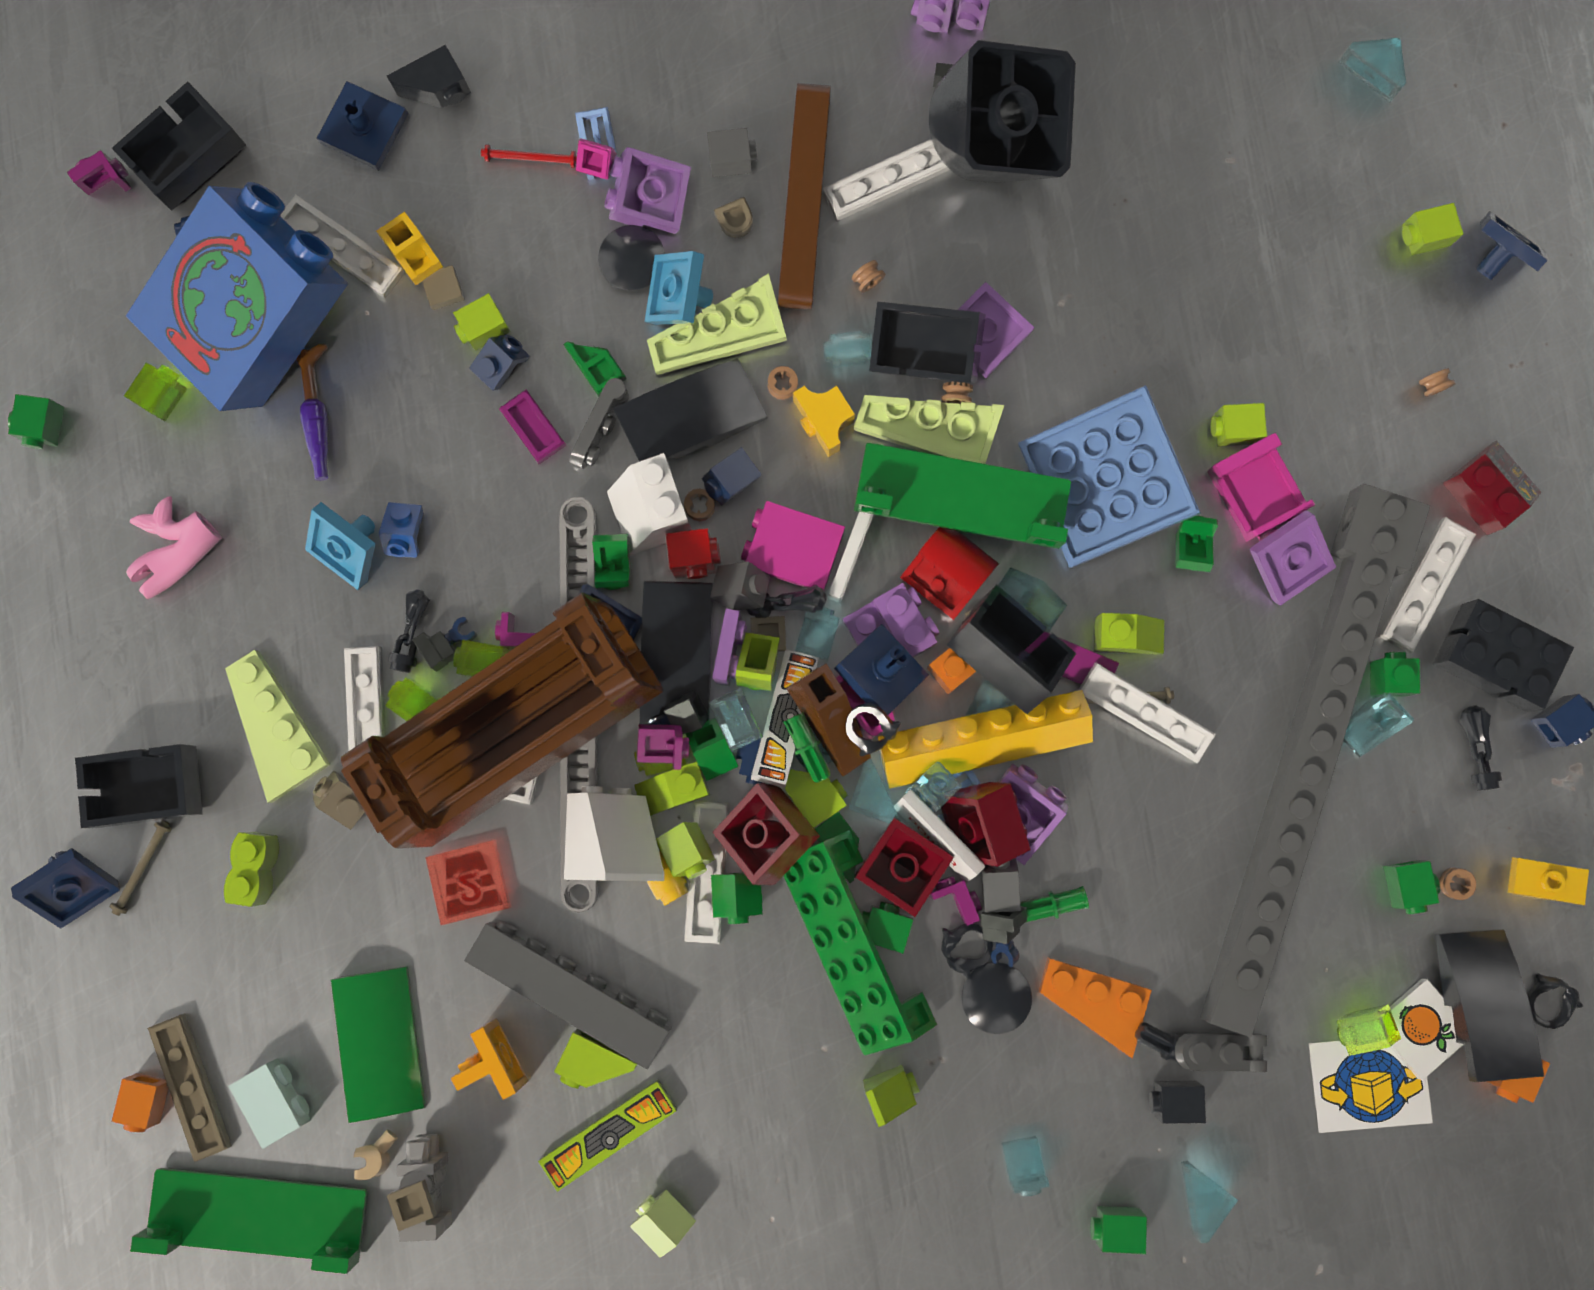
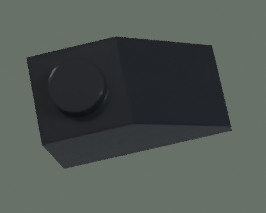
[387,44,471,108]

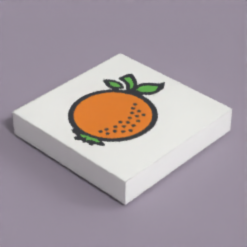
[1370,978,1463,1080]

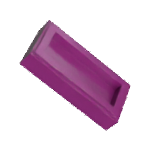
[499,389,566,465]

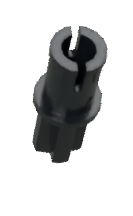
[1135,1022,1194,1071]

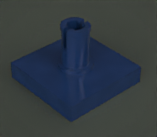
[316,81,409,171]
[1476,211,1548,280]
[834,624,929,715]
[11,848,120,929]

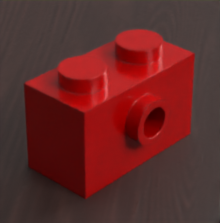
[665,528,721,579]

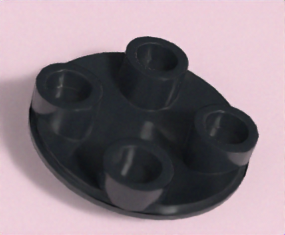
[598,225,665,290]
[962,962,1032,1034]

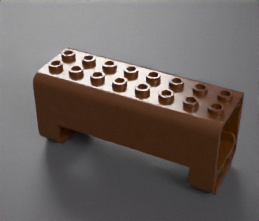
[341,592,664,849]

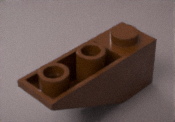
[786,663,871,777]

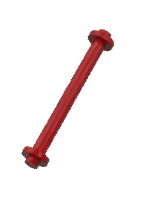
[481,144,577,168]

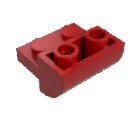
[900,527,1000,620]

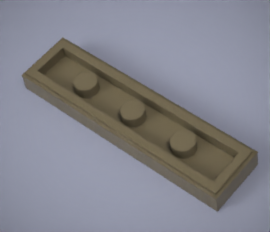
[148,1013,232,1162]

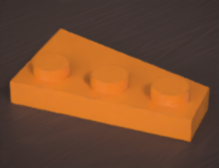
[1038,958,1152,1059]

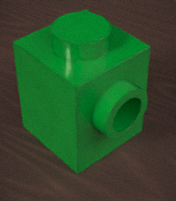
[8,394,65,449]
[1370,652,1420,697]
[686,717,739,781]
[1383,860,1440,914]
[711,872,763,924]
[862,901,913,954]
[1090,1206,1147,1254]

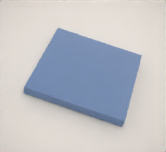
[1018,385,1201,568]

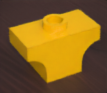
[376,211,443,286]
[793,385,855,457]
[1508,857,1589,905]

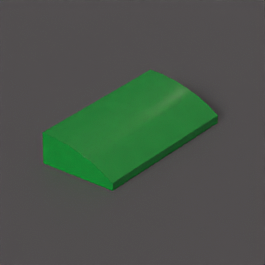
[331,966,426,1123]

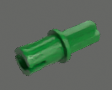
[783,712,830,783]
[1020,886,1089,922]

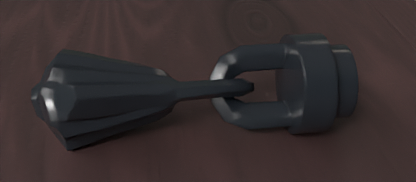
[747,585,827,618]
[388,589,430,673]
[1459,705,1502,791]

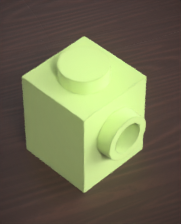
[630,1190,696,1258]

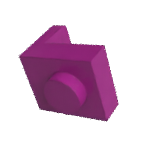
[67,150,132,195]
[495,612,536,650]
[637,724,689,770]
[930,876,982,926]

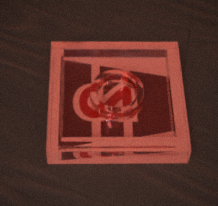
[425,840,511,925]

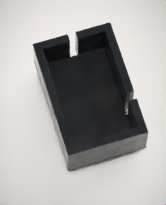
[112,81,246,211]
[869,302,986,383]
[947,584,1076,714]
[1433,599,1574,712]
[75,744,203,828]

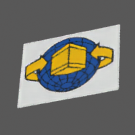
[1308,1037,1433,1133]

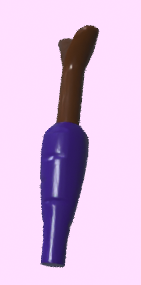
[296,344,329,481]

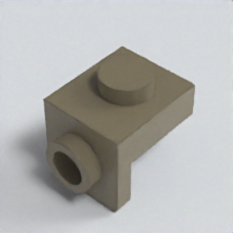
[313,771,365,830]

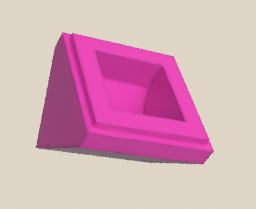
[576,138,617,180]

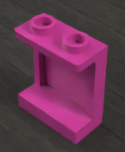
[1207,432,1315,542]
[741,501,845,591]

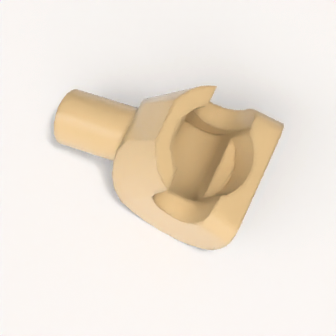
[354,1129,398,1180]

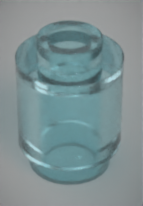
[823,331,872,368]

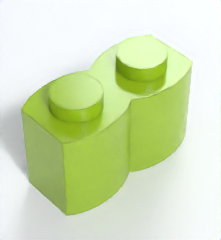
[224,832,280,907]

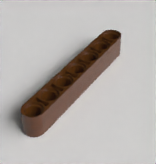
[778,83,831,310]

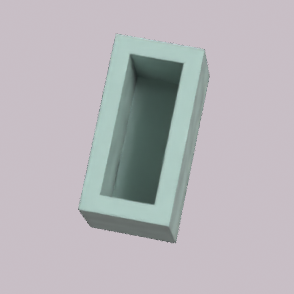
[228,1059,311,1149]

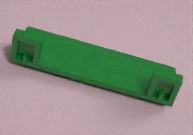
[854,443,1071,549]
[783,829,937,1055]
[130,1168,367,1274]

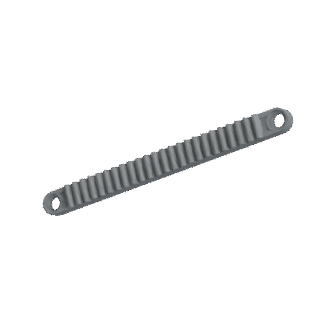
[559,497,598,913]

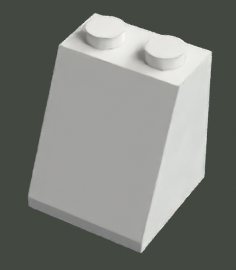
[607,453,692,556]
[564,786,664,881]

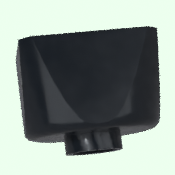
[929,40,1076,183]

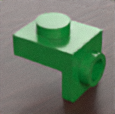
[1176,515,1218,572]
[592,534,631,590]

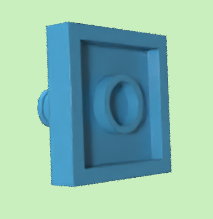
[644,251,713,325]
[305,502,376,590]

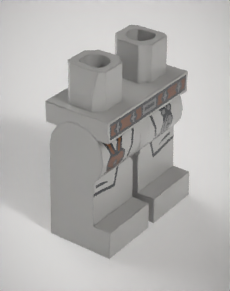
[397,1134,452,1242]

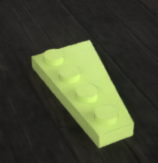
[647,273,787,375]
[854,395,1004,464]
[225,650,330,803]

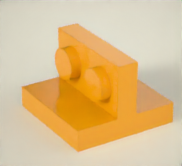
[451,1018,528,1100]

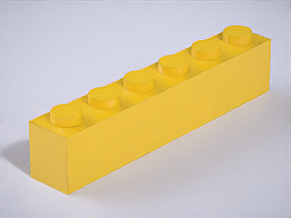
[878,690,1093,789]

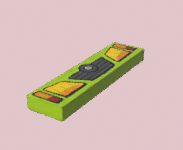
[538,1079,677,1192]

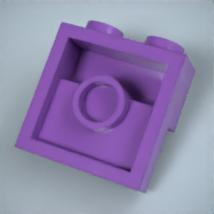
[911,0,991,33]
[604,147,691,234]
[842,583,939,658]
[998,763,1069,865]

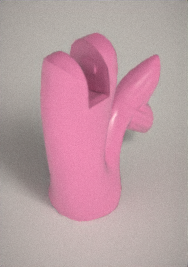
[126,496,222,599]

